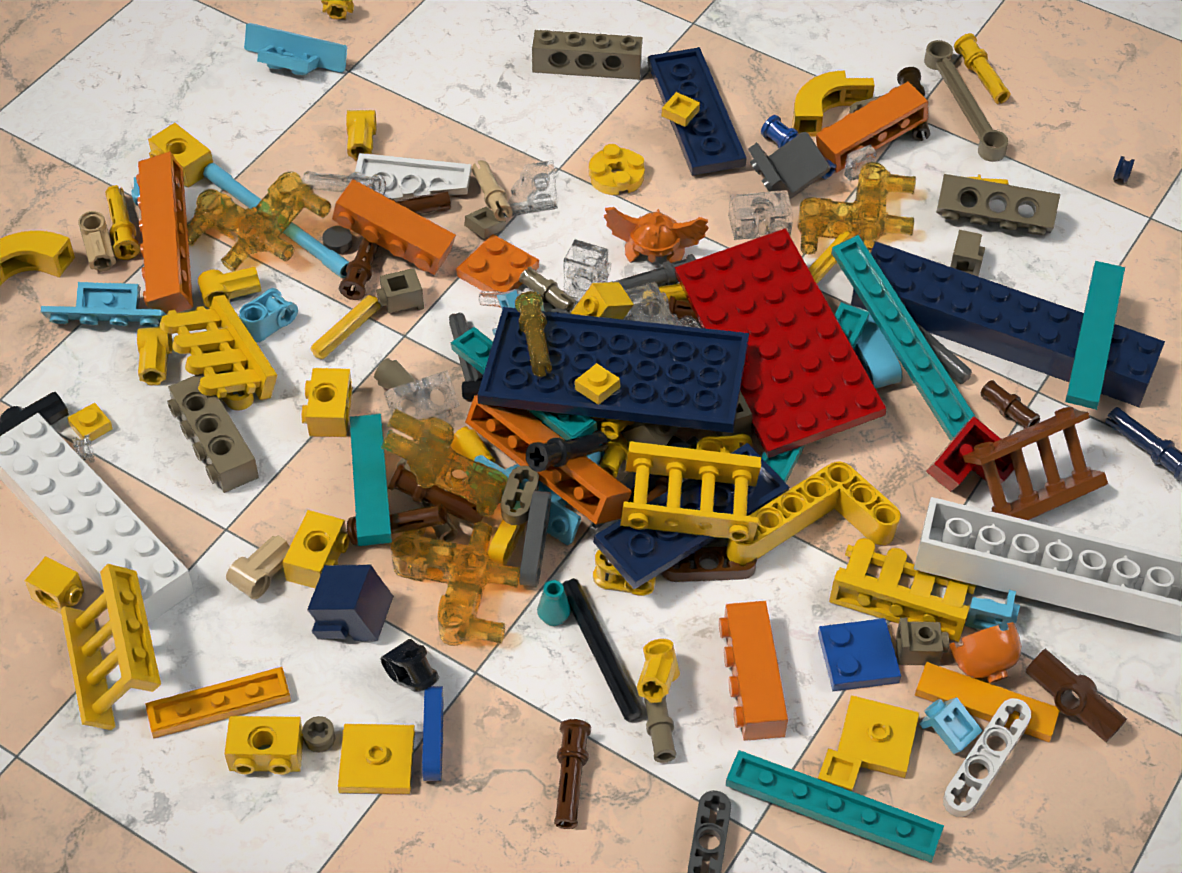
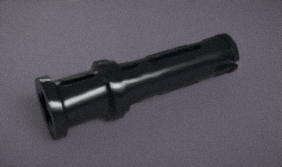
[526,431,608,472]

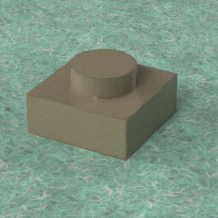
[464,207,506,239]

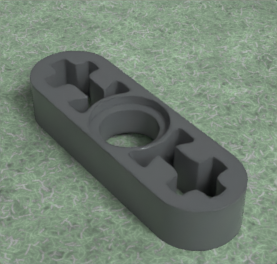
[519,490,552,587]
[687,790,731,873]

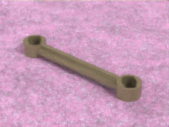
[924,40,1008,162]

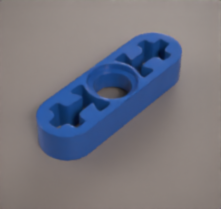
[422,686,444,781]

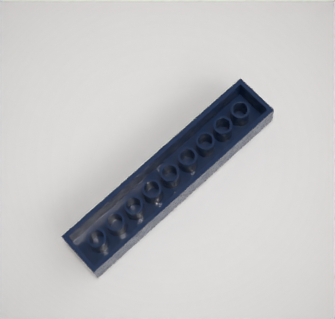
[851,241,1165,408]

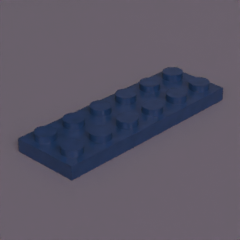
[647,47,747,176]
[593,443,790,590]

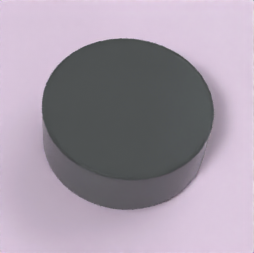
[322,226,353,254]

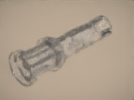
[302,171,386,195]

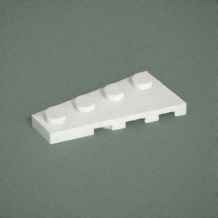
[353,153,472,201]

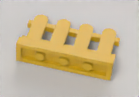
[159,295,278,400]
[829,538,976,642]

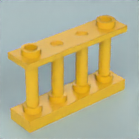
[620,441,761,542]
[61,564,161,730]

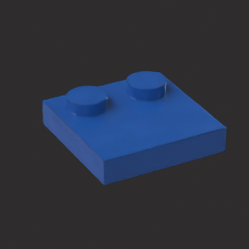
[818,618,901,691]

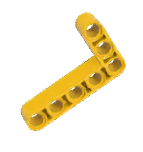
[726,461,901,566]

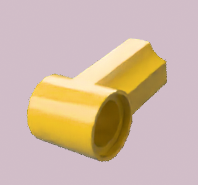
[346,110,377,161]
[198,267,261,309]
[137,327,173,385]
[637,639,680,703]

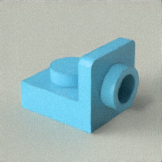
[965,590,1020,631]
[919,697,983,754]

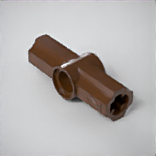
[1025,648,1127,743]

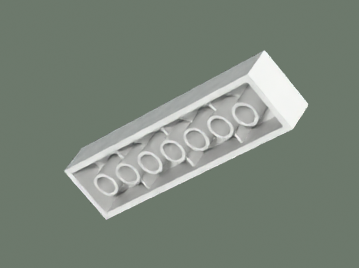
[0,413,194,624]
[914,497,1182,636]

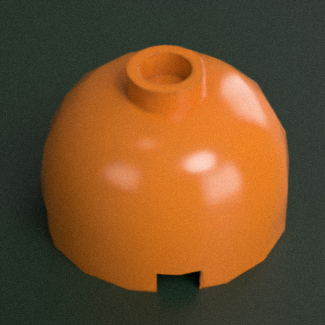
[949,622,1022,683]

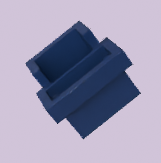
[307,564,394,641]

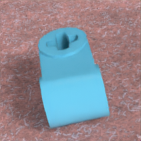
[239,288,298,342]

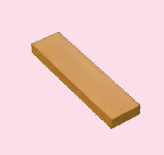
[915,662,1059,742]
[145,667,291,739]

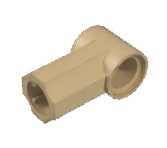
[78,211,116,272]
[226,535,290,600]

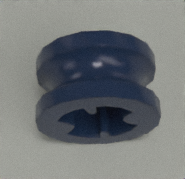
[1113,156,1135,184]

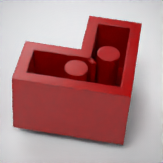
[926,416,1014,492]

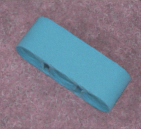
[854,313,902,389]

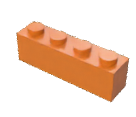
[816,81,928,173]
[332,179,456,275]
[719,601,788,741]

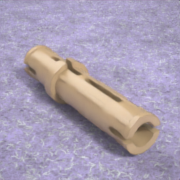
[472,160,513,221]

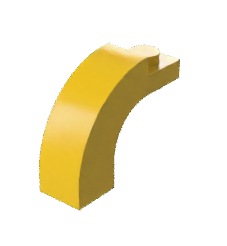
[792,70,875,137]
[0,231,75,286]

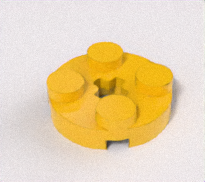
[588,144,645,195]

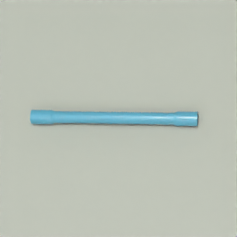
[203,163,349,278]

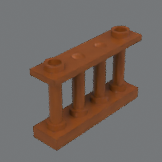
[963,407,1108,520]

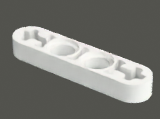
[943,698,1031,817]

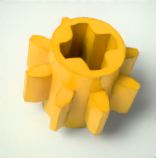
[321,0,354,19]

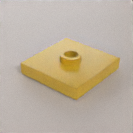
[838,695,920,778]
[338,724,415,794]

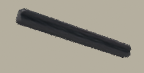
[562,578,642,722]

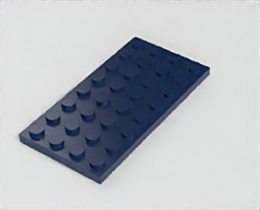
[477,307,749,433]

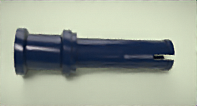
[1105,407,1182,481]

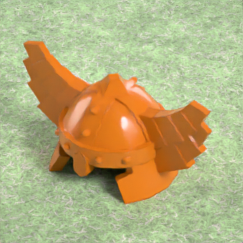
[604,207,709,263]

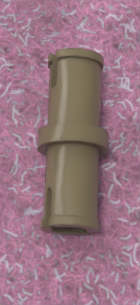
[519,266,576,313]
[644,695,676,763]

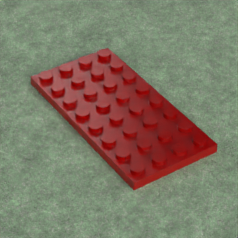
[675,228,886,458]

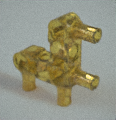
[797,162,916,255]
[187,171,331,272]
[381,408,508,517]
[390,522,521,646]

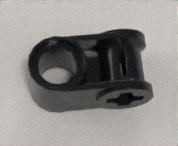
[380,639,439,692]

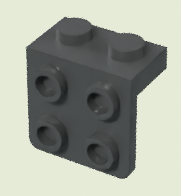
[748,132,830,203]

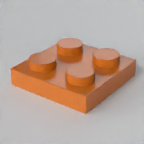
[456,234,539,299]

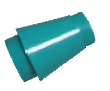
[537,580,571,626]

